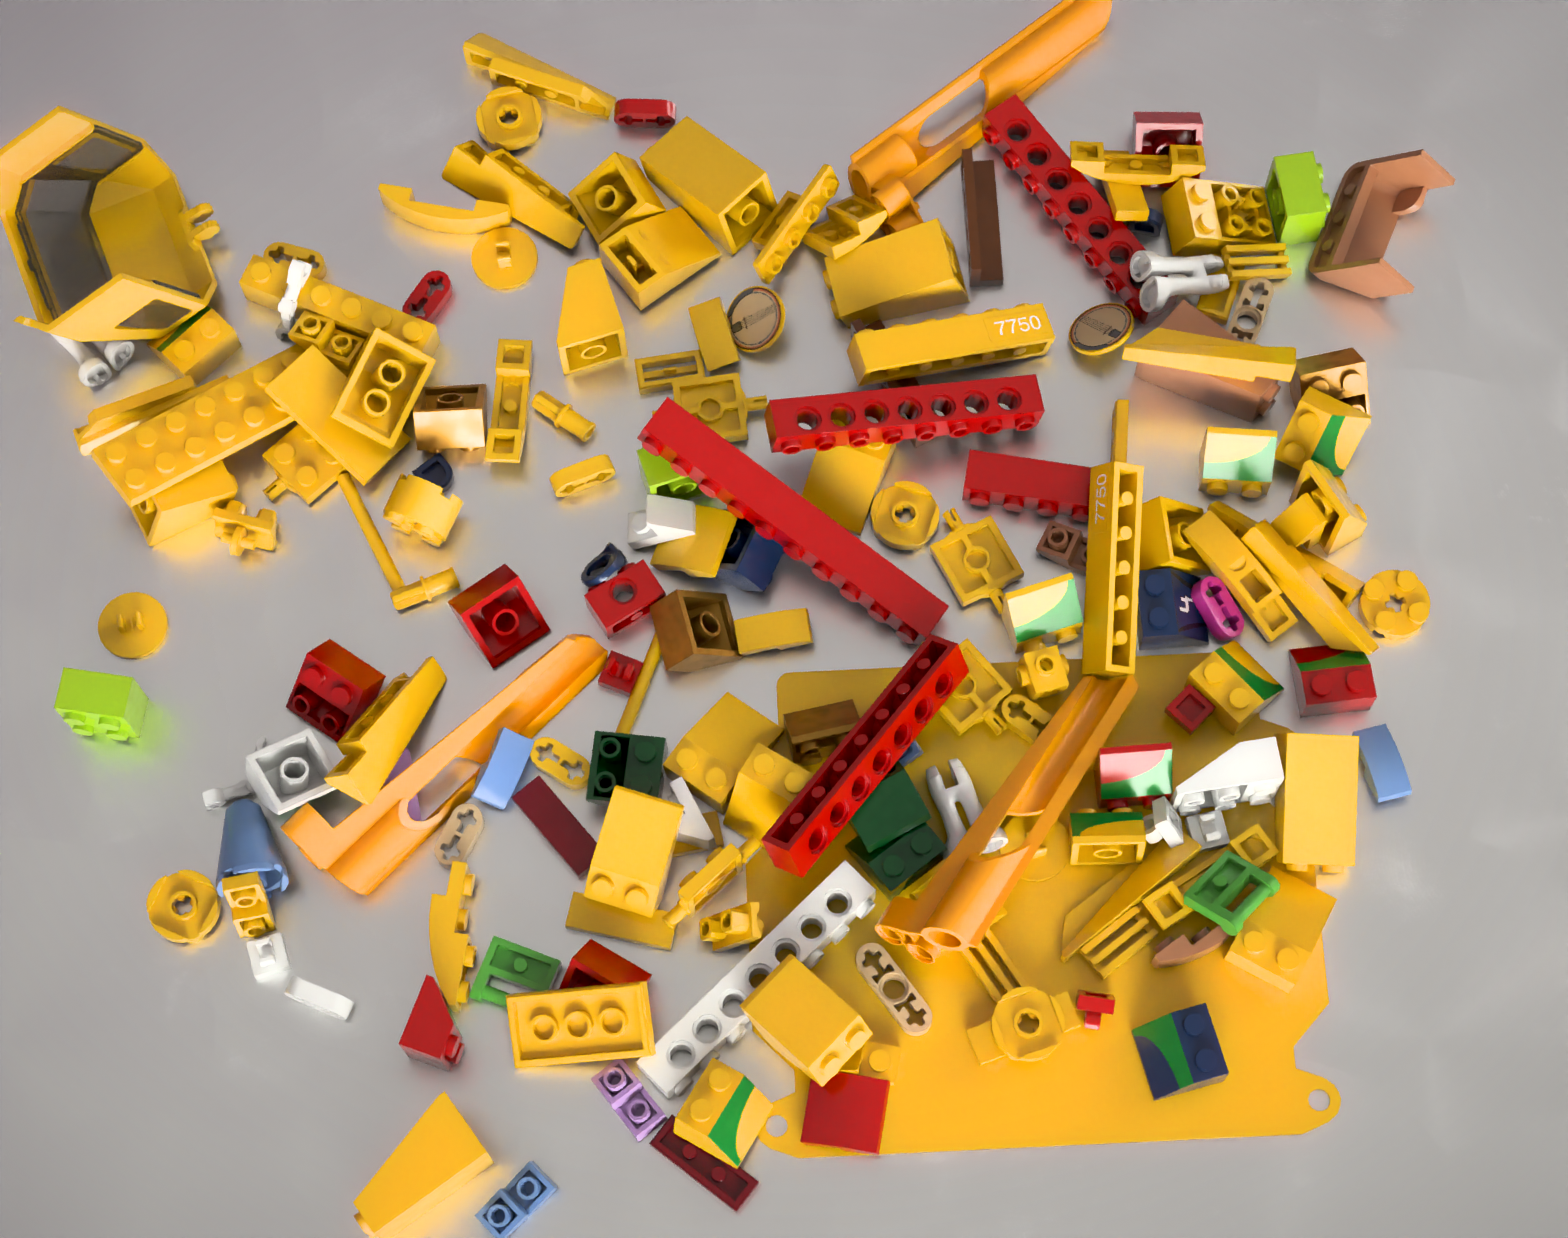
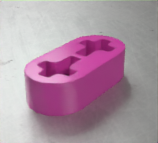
[1191,576,1244,641]

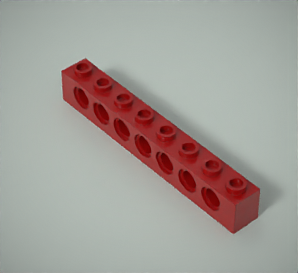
[982,94,1179,326]
[764,374,1045,455]
[761,634,969,878]

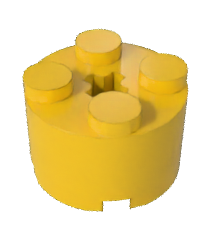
[383,473,463,547]

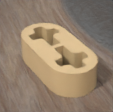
[434,803,485,870]

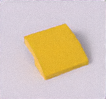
[802,195,888,259]
[650,505,737,578]

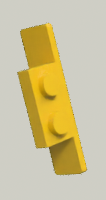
[751,164,840,284]

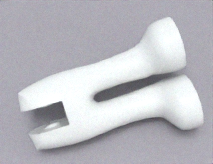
[1130,250,1229,312]
[51,297,135,387]
[926,758,1008,859]

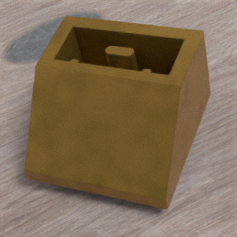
[1289,347,1371,425]
[783,699,860,766]

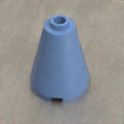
[216,799,289,899]

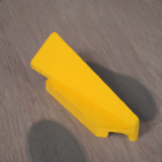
[463,33,616,120]
[442,140,585,249]
[1122,327,1296,382]
[73,375,229,456]
[1207,500,1365,609]
[1240,519,1379,655]
[324,656,447,805]
[1061,833,1202,963]

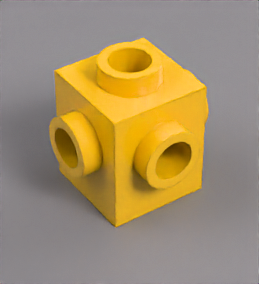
[1015,643,1069,701]

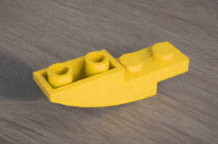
[1182,510,1299,642]
[429,861,477,1013]

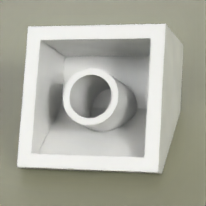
[246,728,336,815]

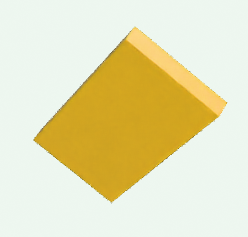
[264,344,411,486]
[506,981,656,1068]

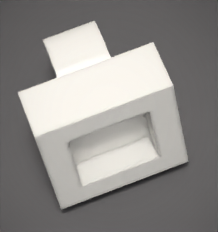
[1143,796,1184,848]
[1185,809,1230,853]
[246,932,292,979]

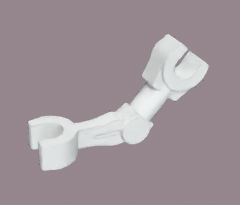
[275,259,312,345]
[201,735,267,810]

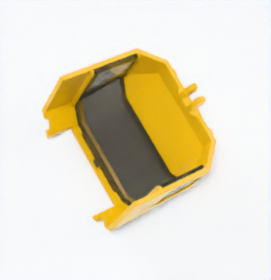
[0,105,221,342]

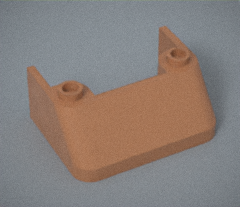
[1309,149,1456,298]

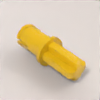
[531,390,596,442]
[390,567,460,610]

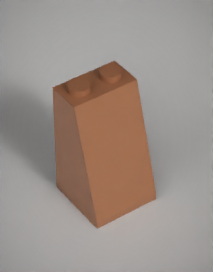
[1134,299,1281,423]

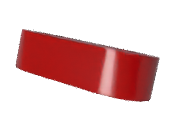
[614,98,676,128]
[402,270,452,323]

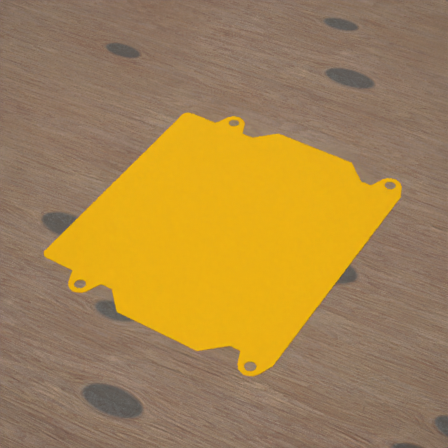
[746,652,1341,1158]

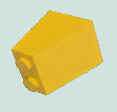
[556,258,628,376]
[130,459,238,547]
[723,742,814,849]
[739,953,873,1087]

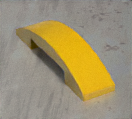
[1069,141,1206,185]
[378,183,512,234]
[485,339,533,463]
[1142,823,1279,931]

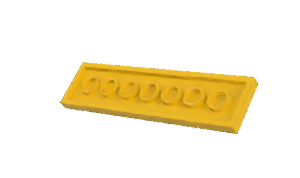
[91,344,350,508]

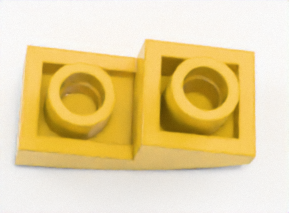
[688,297,741,372]
[288,310,365,371]
[734,608,813,656]
[222,871,276,938]

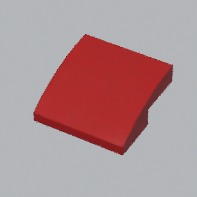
[800,1072,890,1155]

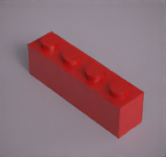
[962,449,1091,522]

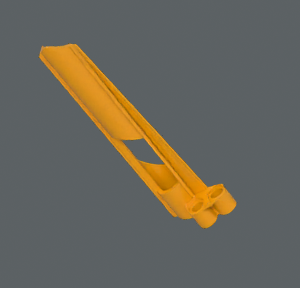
[848,0,1112,236]
[280,634,608,896]
[875,675,1139,964]

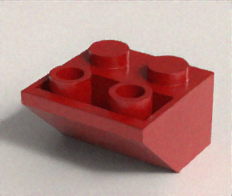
[286,639,386,742]

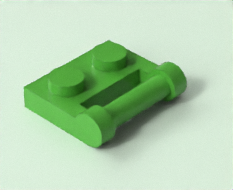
[1183,850,1280,936]
[470,936,562,1008]

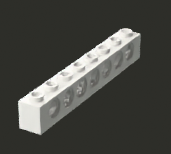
[636,860,876,1099]

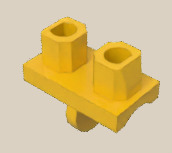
[212,500,277,556]
[699,901,764,952]

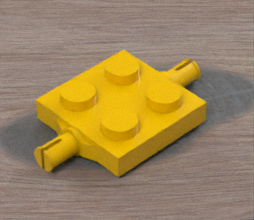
[652,372,768,442]
[262,424,348,505]
[930,508,1024,614]
[919,638,1013,736]
[662,835,762,929]

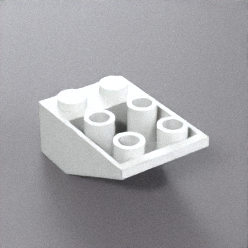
[1170,737,1284,816]

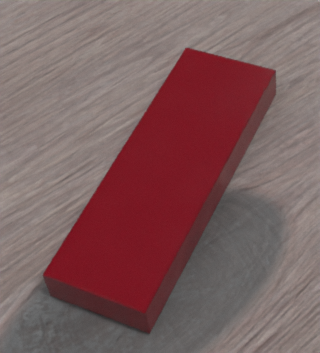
[511,775,597,879]
[649,1114,759,1213]

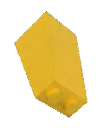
[639,116,777,255]
[822,218,970,329]
[1274,733,1359,873]
[353,1091,494,1238]

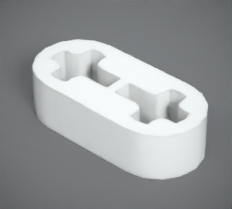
[284,976,354,1020]

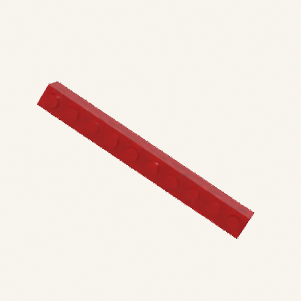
[637,397,949,646]

